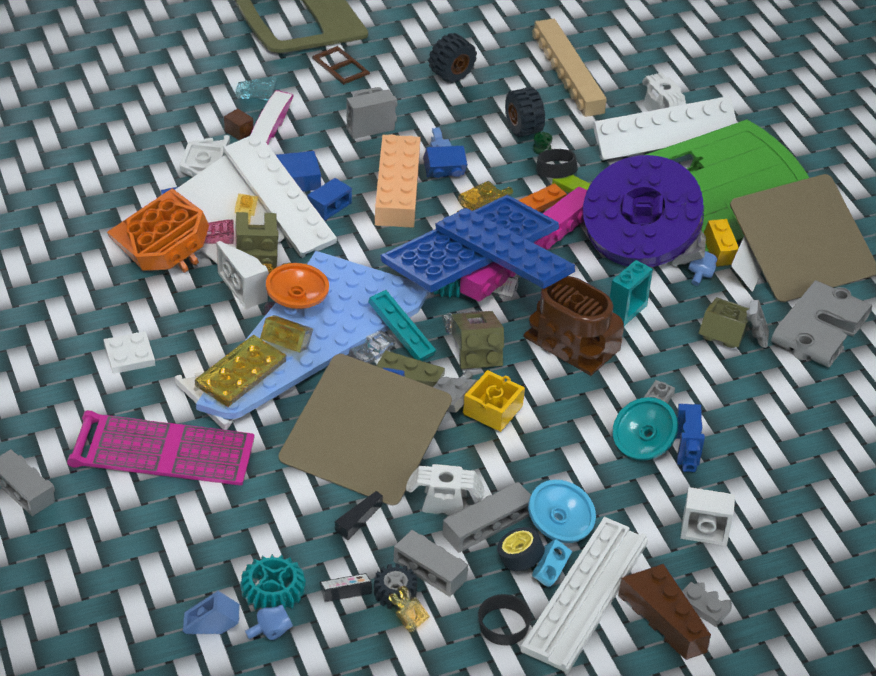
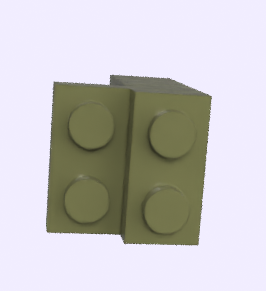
[235,212,278,269]
[451,311,504,369]

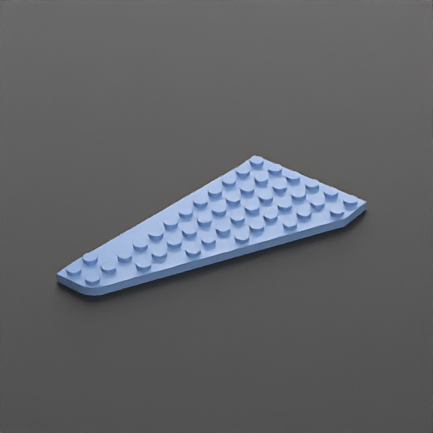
[196,251,429,419]

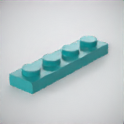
[368,290,436,361]

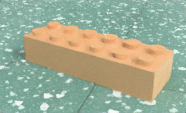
[375,135,421,228]

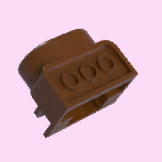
[523,276,624,376]

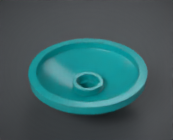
[613,397,678,460]

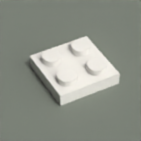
[104,331,155,374]

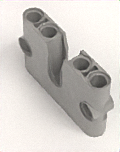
[771,280,872,368]

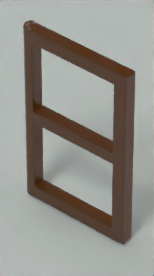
[312,46,370,85]

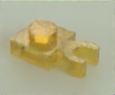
[235,193,258,225]
[389,586,430,632]

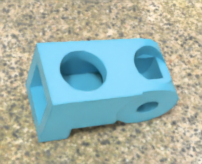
[532,539,572,587]

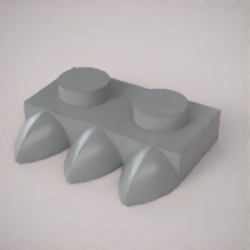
[747,300,769,348]
[682,582,732,627]

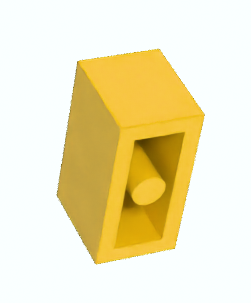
[704,219,739,267]

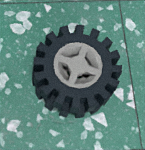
[374,564,418,610]

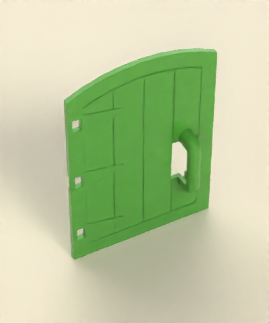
[646,119,809,252]

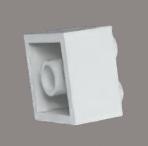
[680,487,735,546]

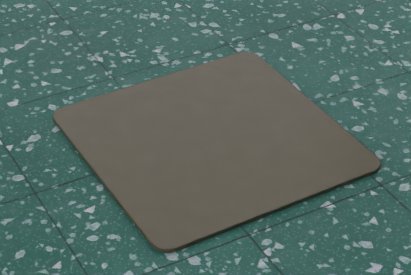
[730,174,876,302]
[279,354,452,506]

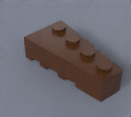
[618,564,711,660]

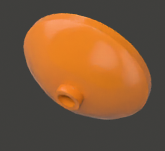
[266,263,329,309]

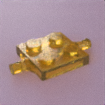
[457,181,513,212]

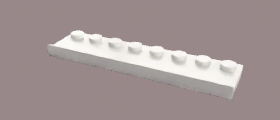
[593,96,737,161]
[223,133,337,258]
[521,517,648,675]

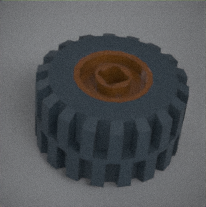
[428,33,477,83]
[505,87,545,137]

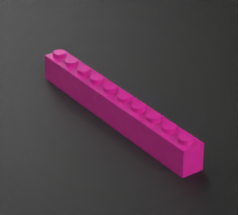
[460,186,587,302]

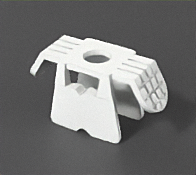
[642,72,686,111]
[406,464,484,515]

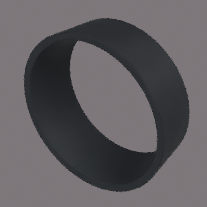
[536,149,578,178]
[478,594,532,645]

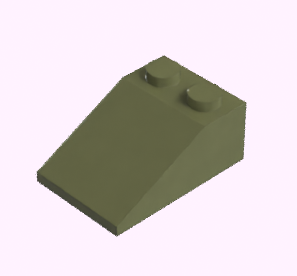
[698,297,750,348]

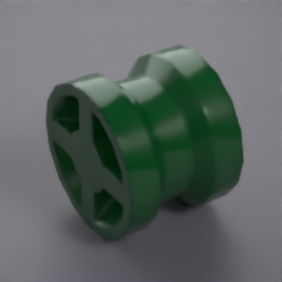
[533,132,553,155]

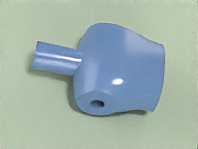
[688,251,717,286]
[245,605,293,640]

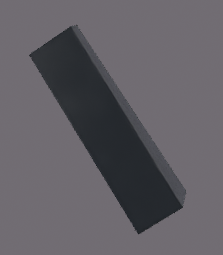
[335,491,383,541]

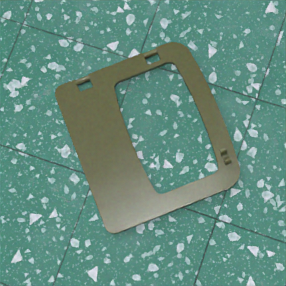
[235,0,368,53]

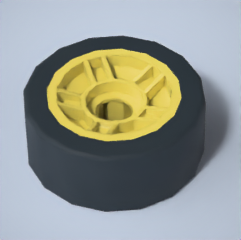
[497,527,545,571]

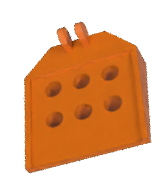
[107,188,209,273]

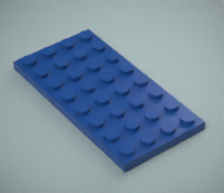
[381,195,559,293]

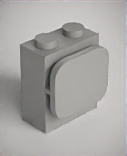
[346,87,397,139]

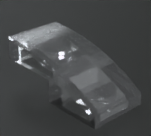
[349,330,396,364]

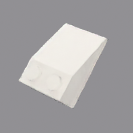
[216,241,269,310]

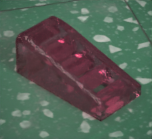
[204,219,234,244]

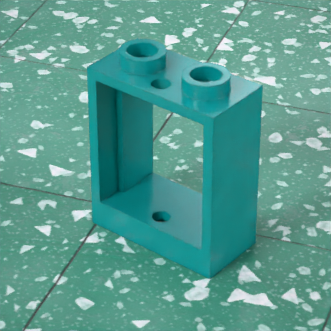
[610,260,653,326]

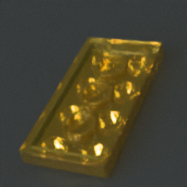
[195,335,286,407]

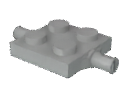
[433,370,477,412]

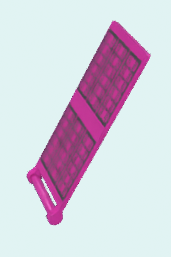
[67,410,254,485]

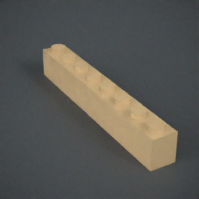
[532,18,607,117]

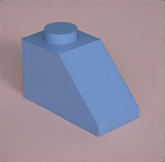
[183,591,240,634]

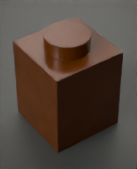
[224,108,254,140]

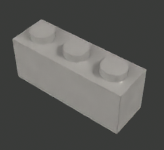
[0,449,55,516]
[394,530,468,597]

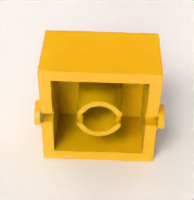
[463,370,525,432]

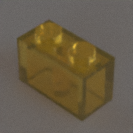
[260,315,313,352]

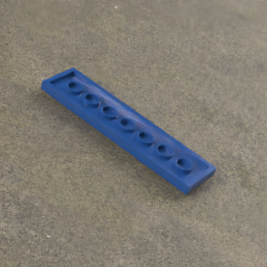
[435,208,575,289]

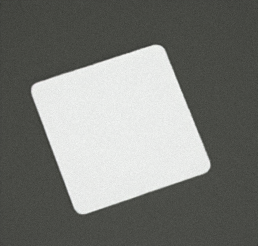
[175,155,286,263]

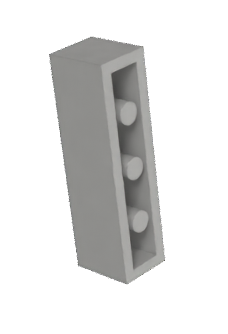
[442,482,531,553]

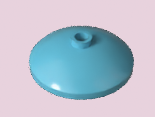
[528,480,596,543]

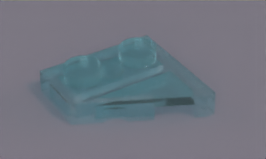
[236,77,277,100]

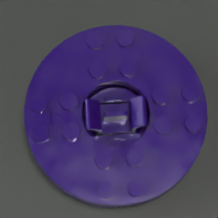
[583,155,704,267]

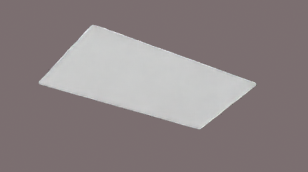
[731,235,762,292]

